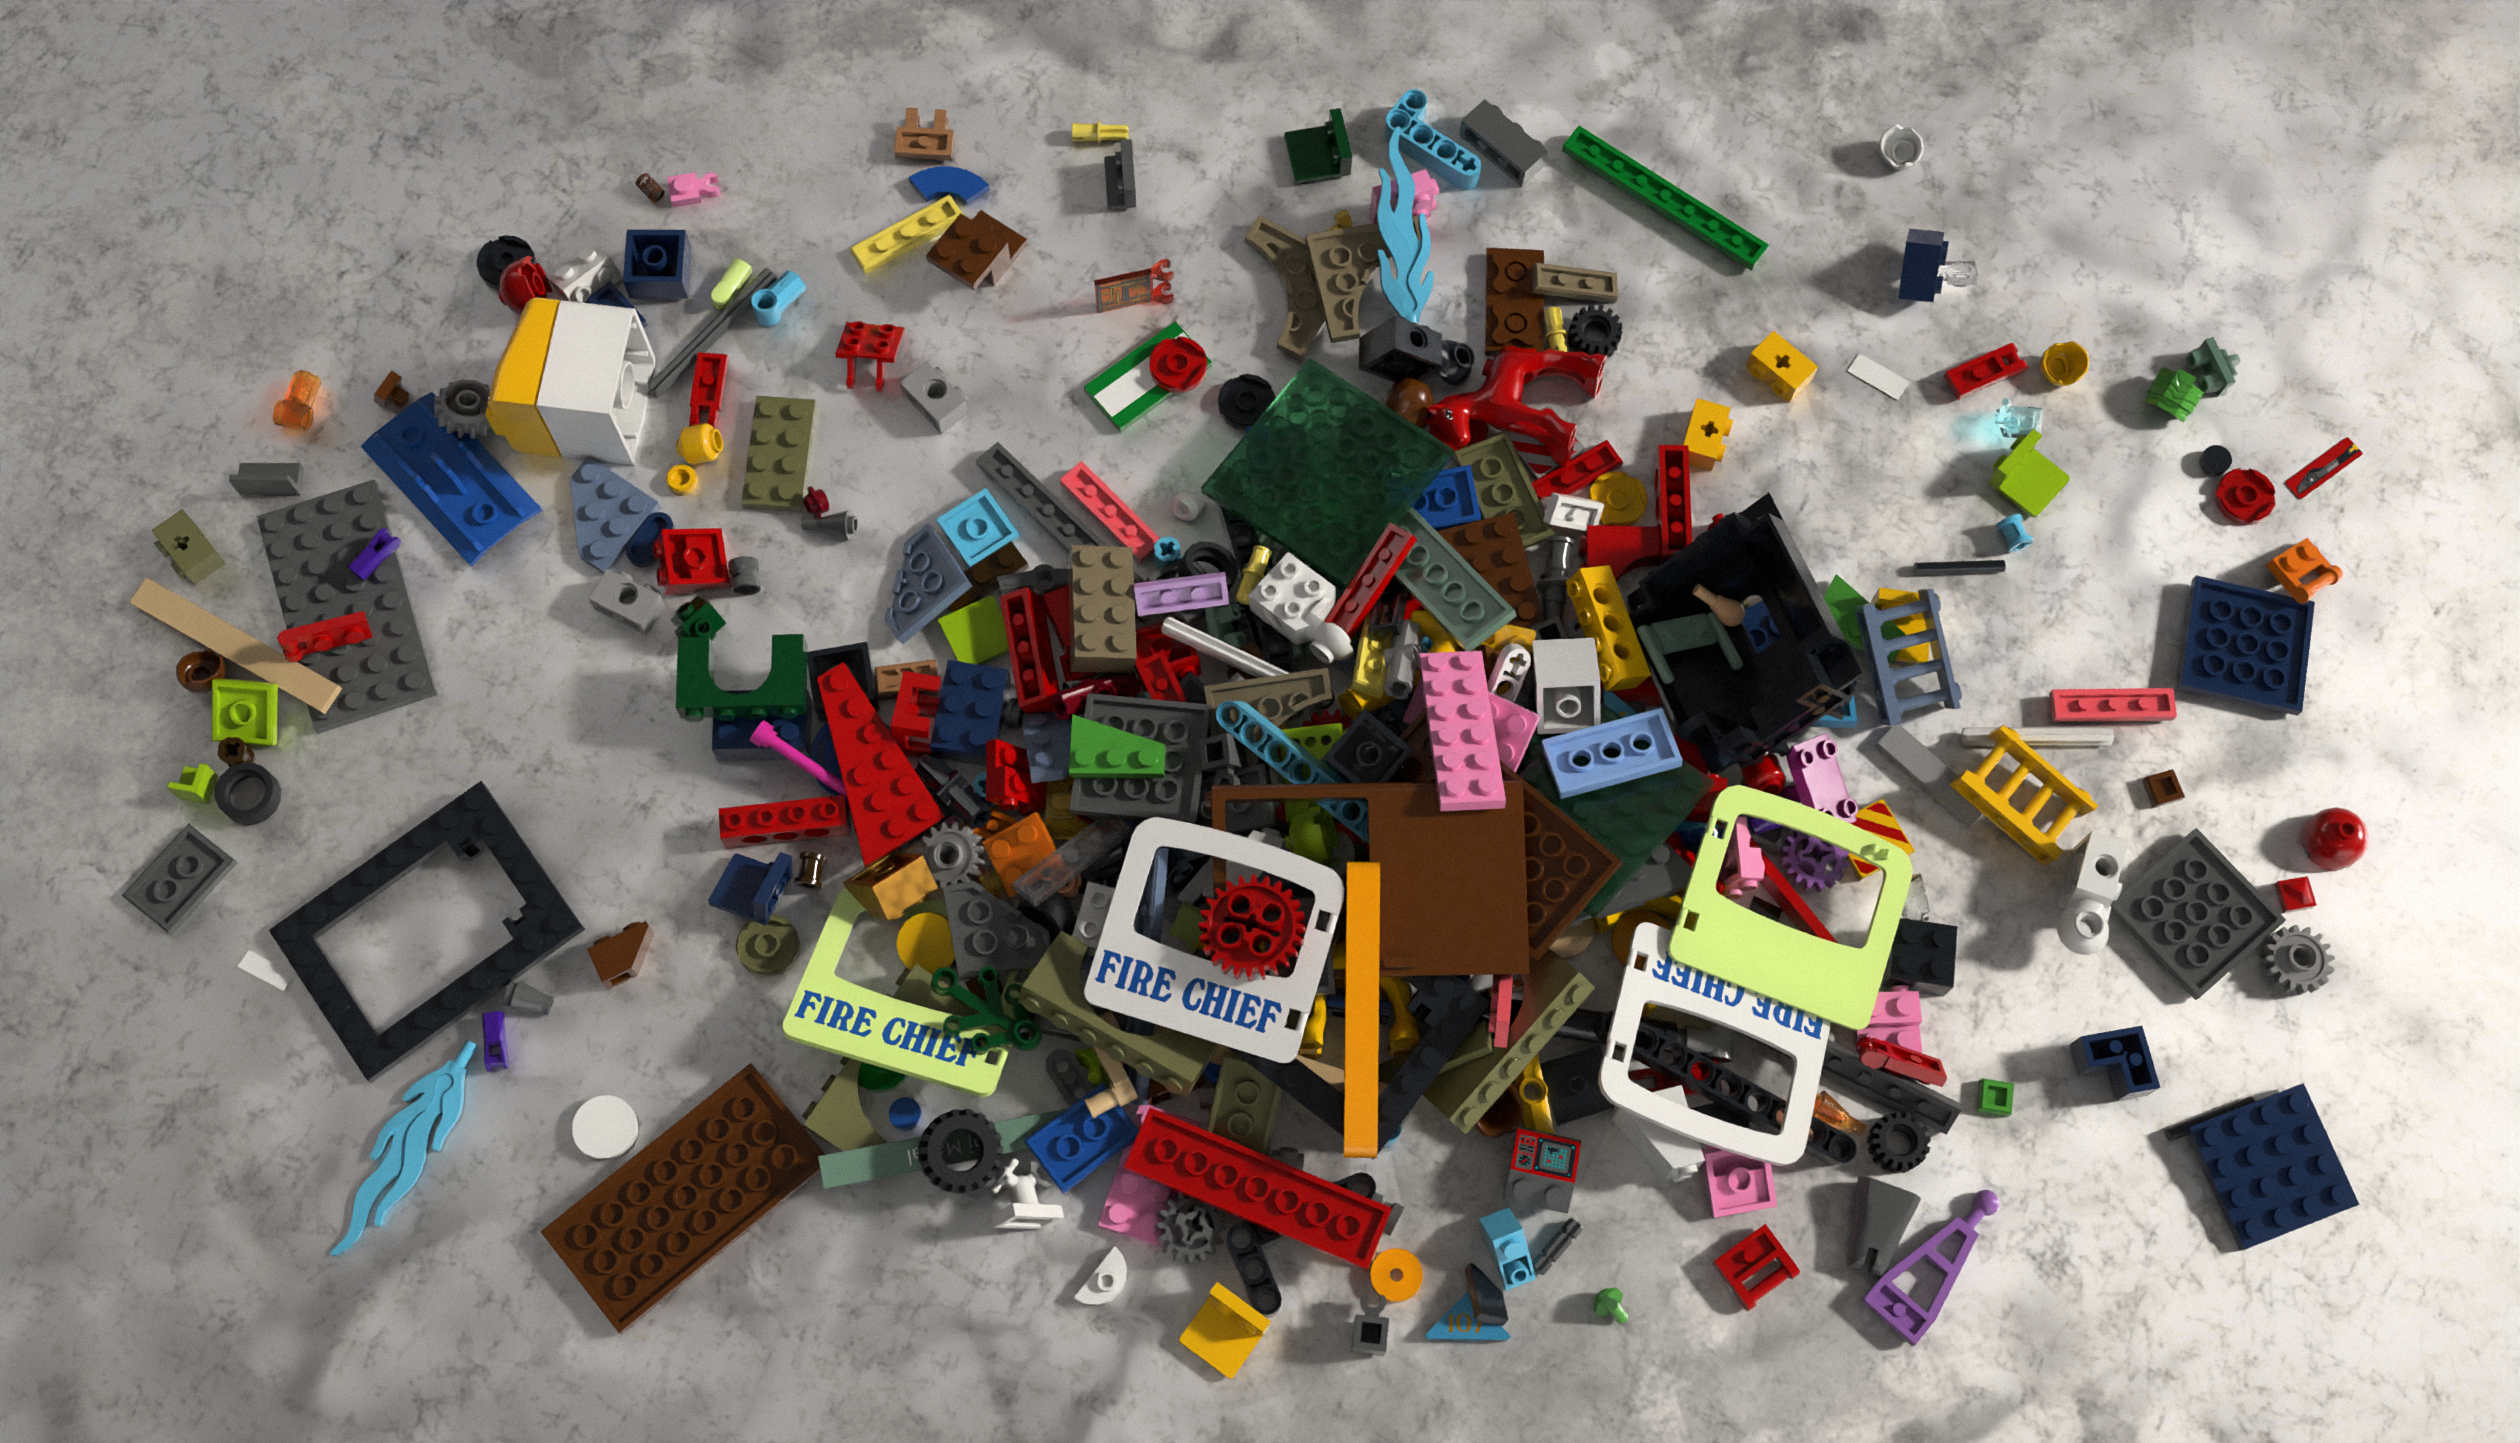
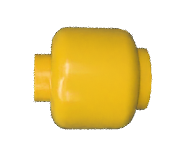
[676,423,723,465]

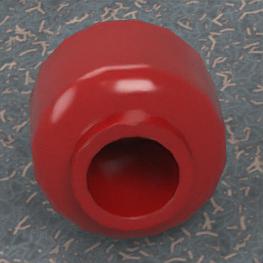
[1741,754,1786,796]

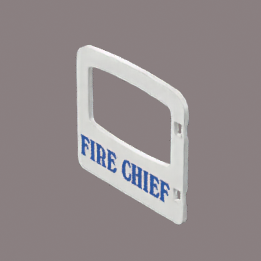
[1084,817,1345,1063]
[1598,922,1831,1166]

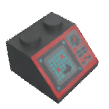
[1503,1126,1581,1214]

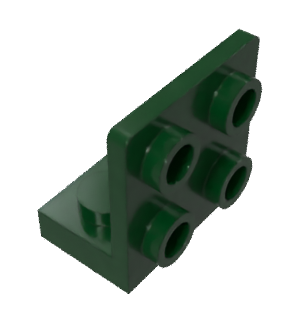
[1284,108,1352,184]

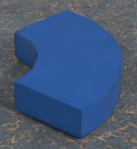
[909,166,990,205]

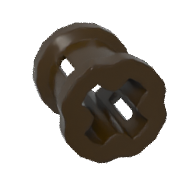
[217,737,256,768]
[794,852,828,890]

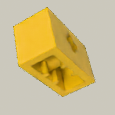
[1746,330,1818,402]
[1682,398,1733,471]

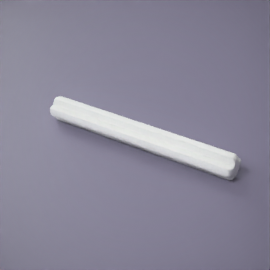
[1161,617,1289,678]
[1961,727,2114,745]

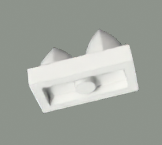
[1540,492,1605,531]

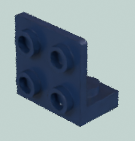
[708,852,793,925]

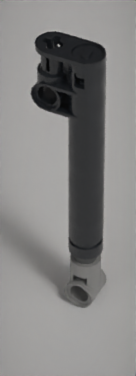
[1474,994,1734,1063]

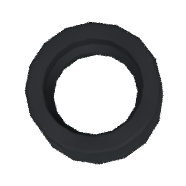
[1177,541,1239,592]
[214,762,281,825]
[1017,885,1077,944]

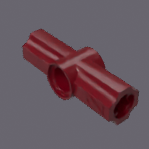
[1051,671,1141,720]

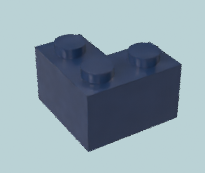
[1898,228,1949,302]
[2069,1026,2161,1101]

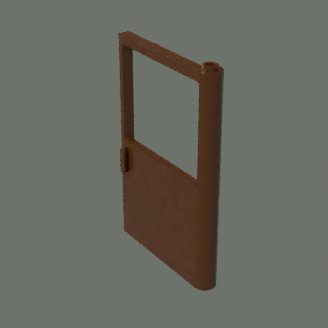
[1205,780,1529,978]

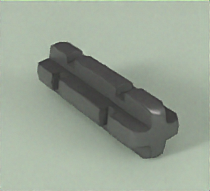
[1532,1218,1583,1275]

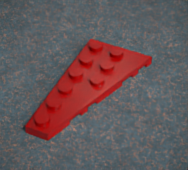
[817,662,945,868]

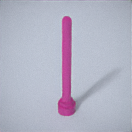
[749,720,847,799]

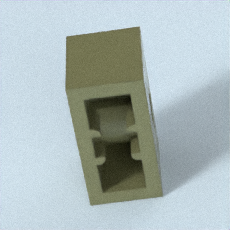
[151,509,226,585]

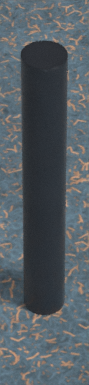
[1914,560,2006,575]
[2165,1096,2255,1142]

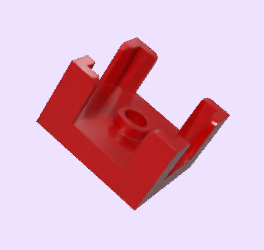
[890,671,941,757]

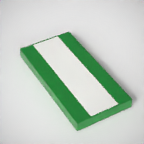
[1084,321,1212,433]

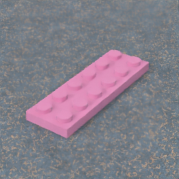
[1419,651,1506,811]

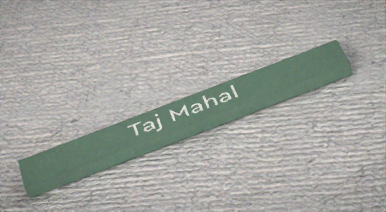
[818,1108,1068,1190]

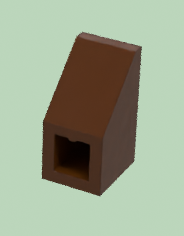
[587,921,654,990]

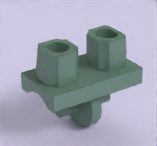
[2186,337,2241,397]
[1201,604,1247,648]

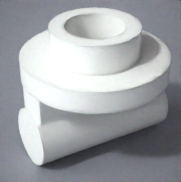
[1171,489,1207,521]

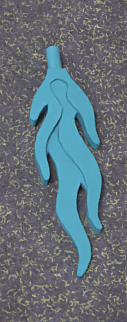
[1377,126,1434,323]
[330,1040,478,1256]

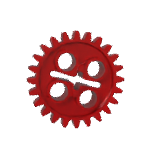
[1198,874,1306,982]

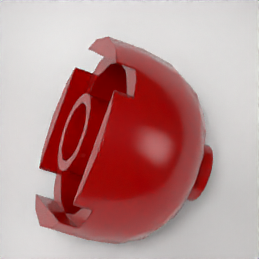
[498,256,553,316]
[2301,807,2369,871]

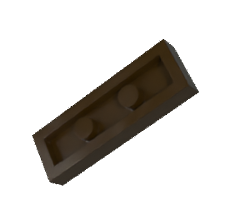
[947,541,1029,613]

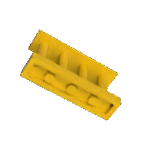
[1949,725,2098,866]

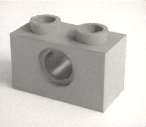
[900,361,968,435]
[588,569,665,636]

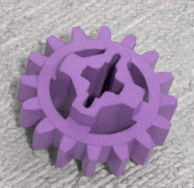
[1779,830,1849,893]

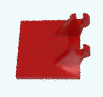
[835,321,904,392]

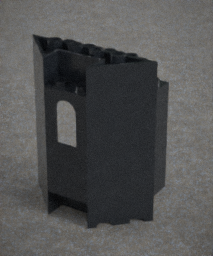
[1627,492,1862,774]

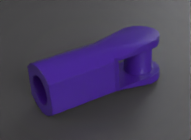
[348,528,401,582]
[482,1011,510,1072]

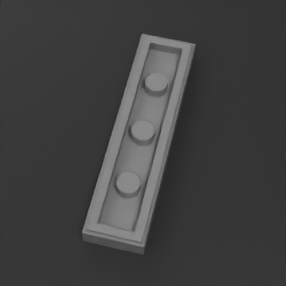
[1875,724,1982,828]

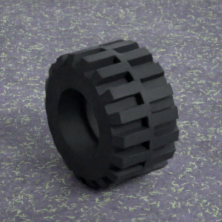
[918,1109,1003,1194]

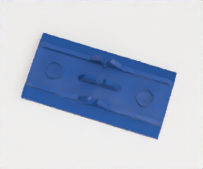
[361,392,543,567]

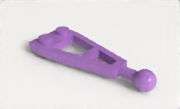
[1861,1190,2000,1346]

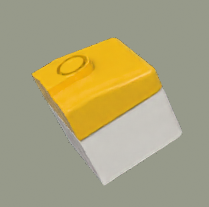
[485,298,655,466]

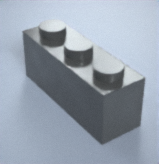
[1459,99,1548,187]

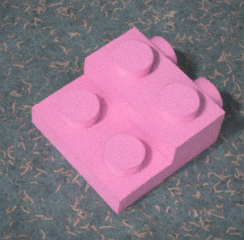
[1369,169,1439,224]
[1715,817,1765,899]
[1853,985,1922,1054]
[1701,1144,1777,1218]

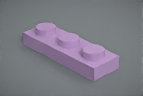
[1134,572,1229,616]

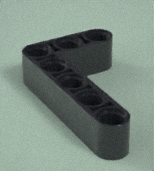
[1226,1172,1376,1319]

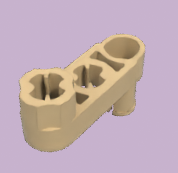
[1084,1011,1138,1119]

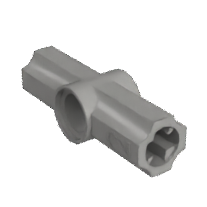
[1384,619,1423,700]

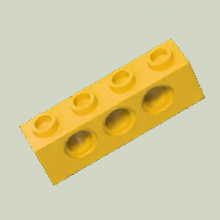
[1565,565,1651,692]

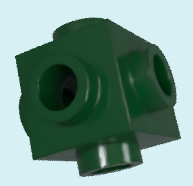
[671,596,726,641]

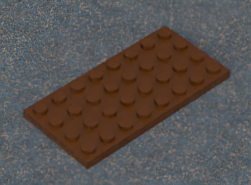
[1355,708,1623,961]
[540,1063,826,1335]

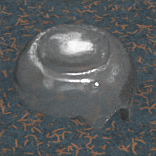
[1901,873,1930,921]

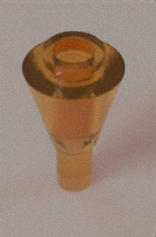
[1812,1090,1866,1135]

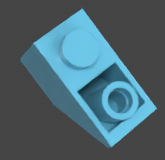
[1479,1207,1536,1291]

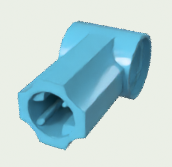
[751,270,806,327]

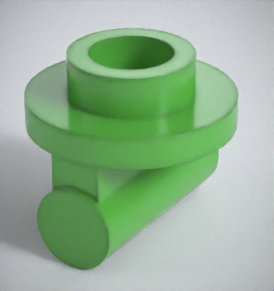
[1593,1287,1628,1324]

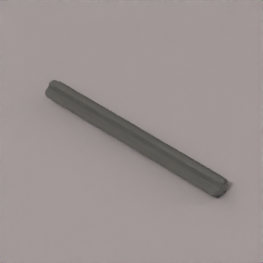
[648,268,777,397]

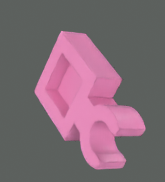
[667,172,721,208]

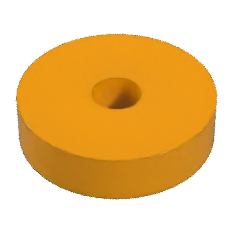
[1370,1248,1423,1303]

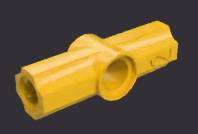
[1514,1053,1555,1134]

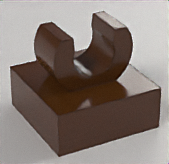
[374,370,409,408]

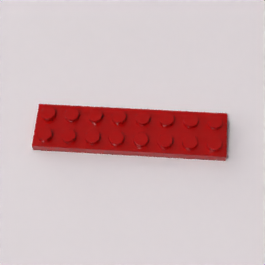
[1124,1107,1392,1271]

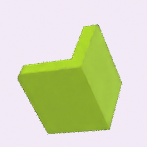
[166,763,219,804]

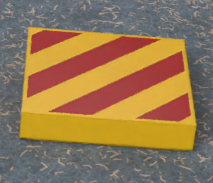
[1840,799,1915,881]

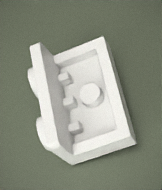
[549,245,622,303]

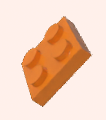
[982,813,1066,898]

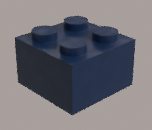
[623,230,692,298]

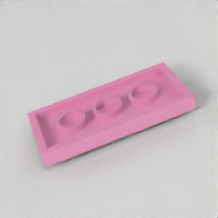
[1402,678,1541,773]
[1098,1105,1201,1247]

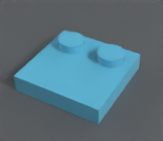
[936,488,1020,568]

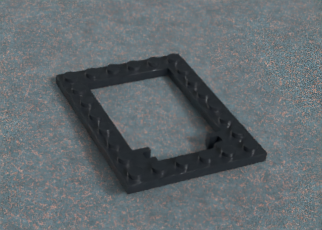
[269,781,585,1083]
[1197,845,1491,1160]

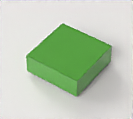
[1977,1078,2014,1117]

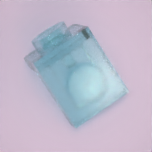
[1995,398,2044,438]

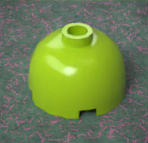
[1284,806,1340,868]

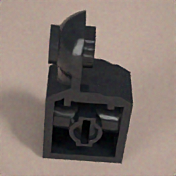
[1359,316,1475,386]

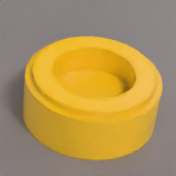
[666,464,698,496]

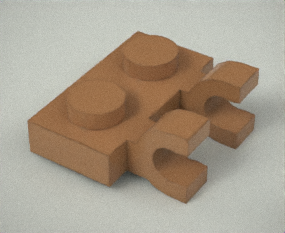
[894,108,954,161]

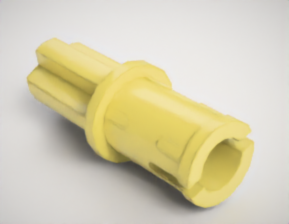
[1072,121,1129,144]
[1544,306,1568,352]
[1236,545,1272,605]

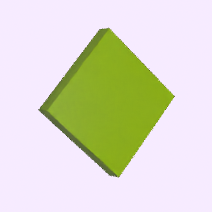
[938,594,1009,665]
[211,678,278,746]

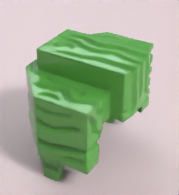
[2145,367,2204,422]

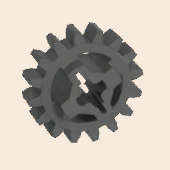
[1154,1193,1227,1264]

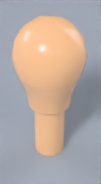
[1692,584,1746,627]

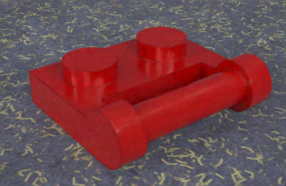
[1712,1224,1800,1312]

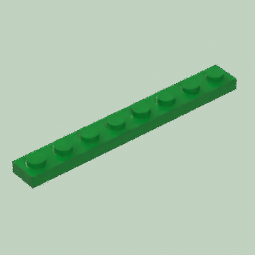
[1562,126,1769,271]

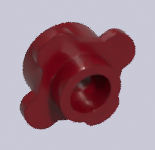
[803,486,829,519]

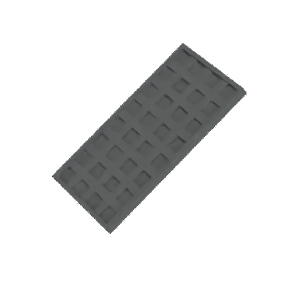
[256,479,438,734]

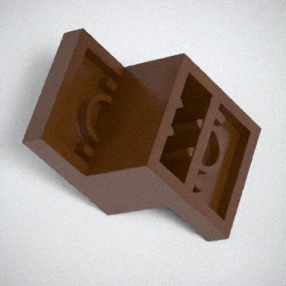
[926,210,1028,290]

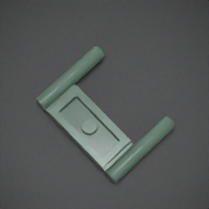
[1636,612,1743,684]

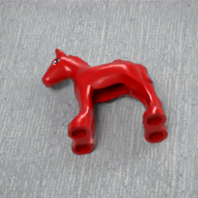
[1426,345,1607,467]

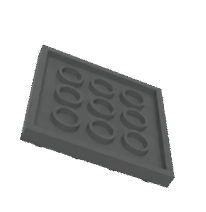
[1069,693,1212,824]
[2110,828,2286,1000]

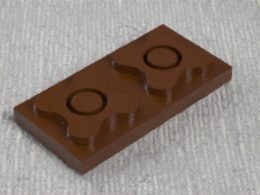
[1485,248,1544,356]

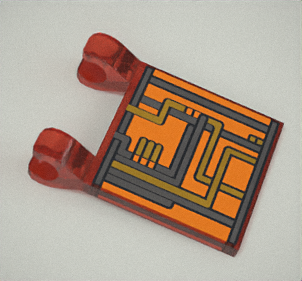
[1094,259,1174,313]

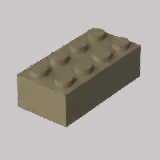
[1067,545,1137,674]

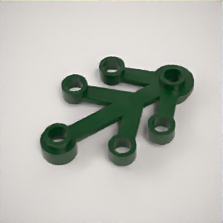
[931,966,1042,1055]

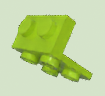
[1988,429,2070,518]

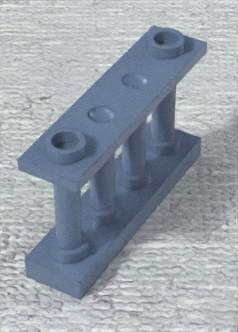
[1854,589,1962,726]

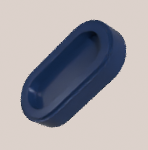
[626,512,675,568]

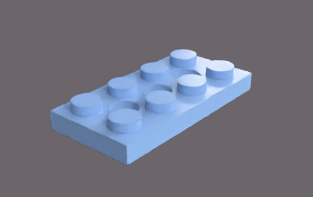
[1541,708,1683,799]

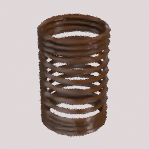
[636,173,665,202]

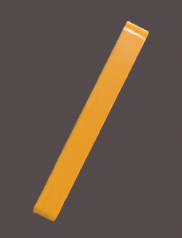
[1344,862,1380,1158]

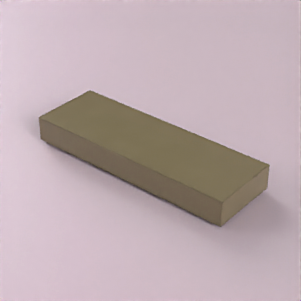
[1532,263,1618,303]

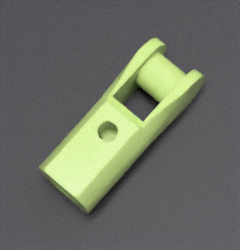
[711,258,752,311]

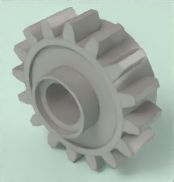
[434,379,493,439]
[917,822,987,889]
[2261,925,2335,995]

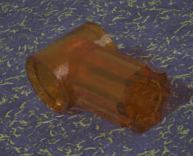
[273,370,322,432]

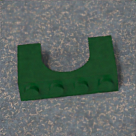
[676,634,808,722]

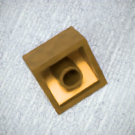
[843,851,938,921]

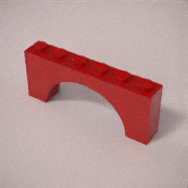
[1578,525,1663,706]

